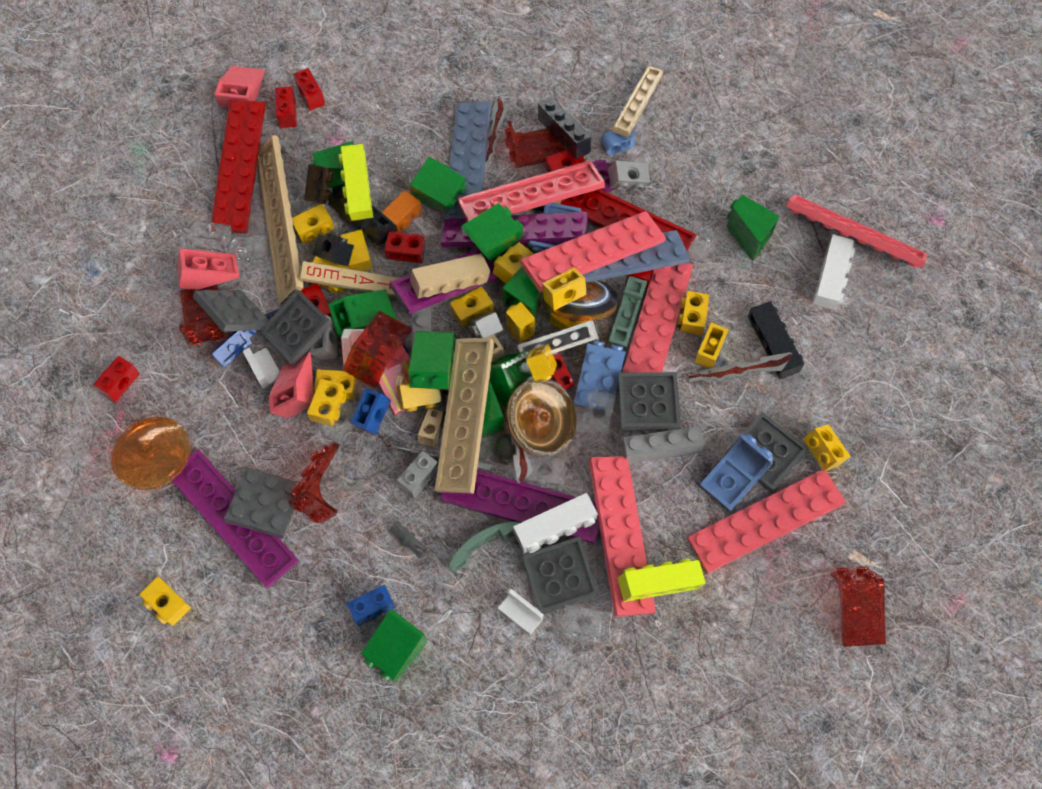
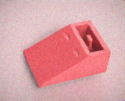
[215,66,265,109]
[269,352,314,418]

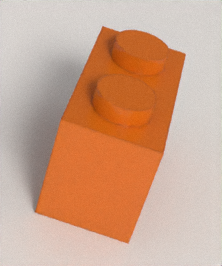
[382,190,422,232]

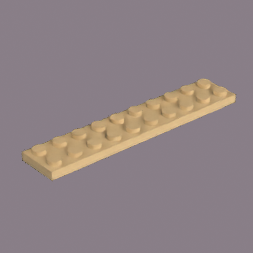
[257,135,303,306]

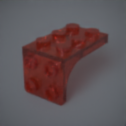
[504,120,567,168]
[179,284,226,345]
[343,310,412,388]
[288,441,340,524]
[831,566,886,647]

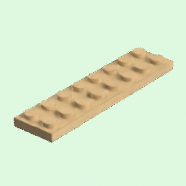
[435,338,494,494]

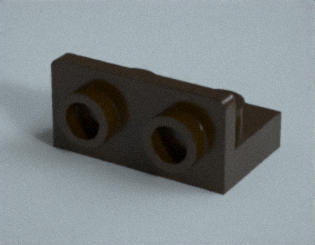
[304,164,333,204]

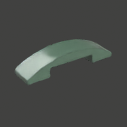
[608,276,647,347]
[449,522,520,573]

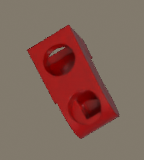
[551,353,574,392]

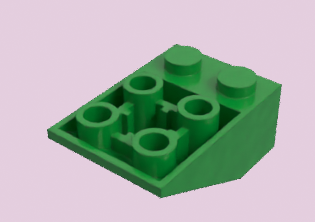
[328,289,397,338]

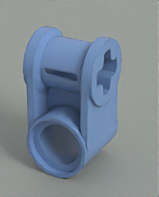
[601,129,635,155]

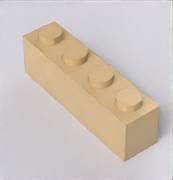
[410,253,490,298]

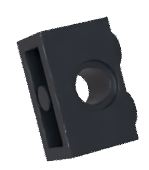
[313,233,354,266]

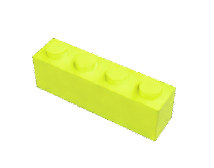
[339,144,373,221]
[617,558,706,602]

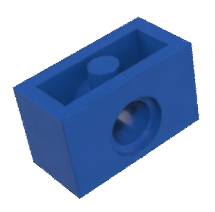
[350,388,391,435]
[347,584,396,627]

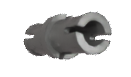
[389,521,427,557]

